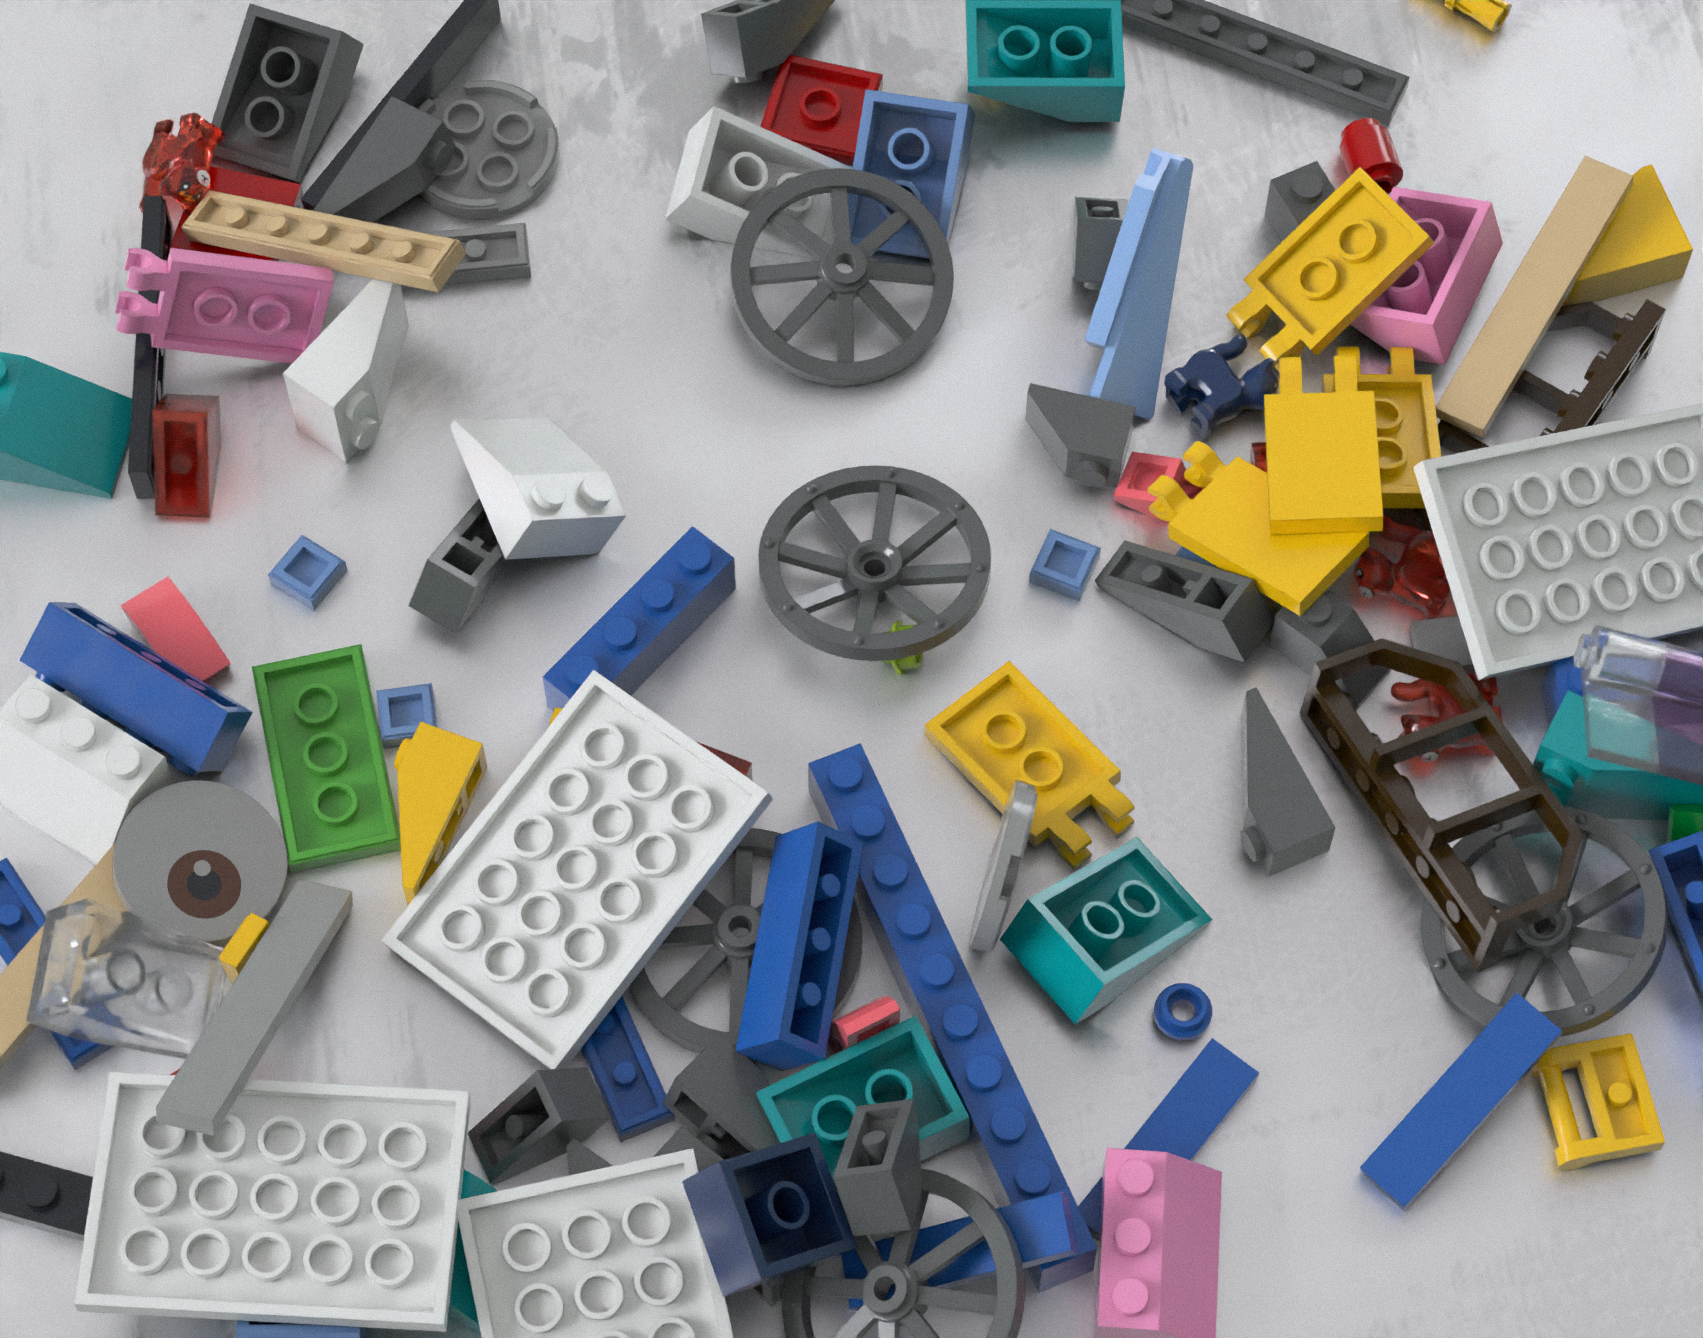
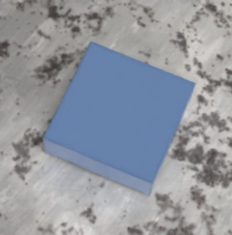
[1029,529,1101,601]
[268,535,348,610]
[376,683,438,749]

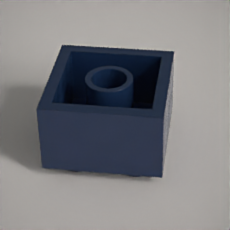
[682,1133,858,1297]

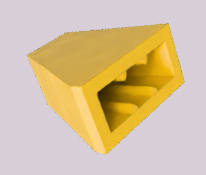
[1563,164,1693,306]

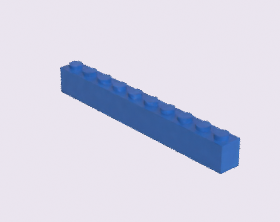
[808,743,1097,1293]

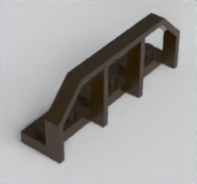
[1413,299,1666,555]
[1300,638,1582,972]

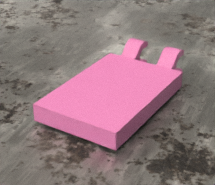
[115,248,334,364]

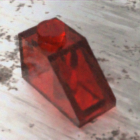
[153,394,221,518]

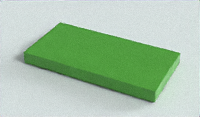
[252,644,401,873]

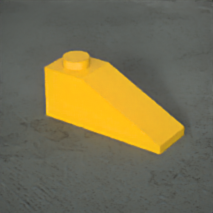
[394,721,488,905]

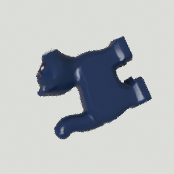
[1164,334,1279,440]

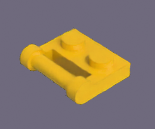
[1531,1033,1665,1171]

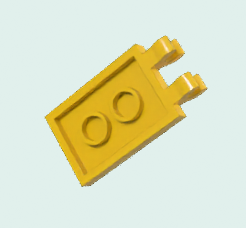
[1226,167,1435,372]
[1321,346,1441,508]
[1264,355,1383,535]
[1148,441,1369,616]
[924,661,1135,870]

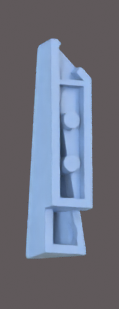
[1084,148,1194,419]

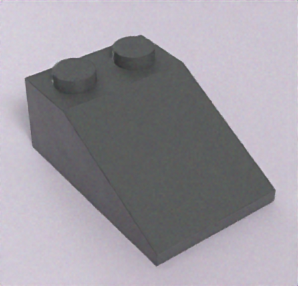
[202,3,364,183]

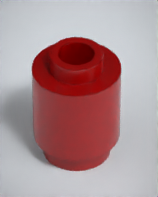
[1339,118,1403,194]

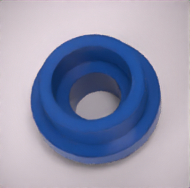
[1154,983,1212,1041]

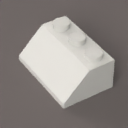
[0,673,175,865]

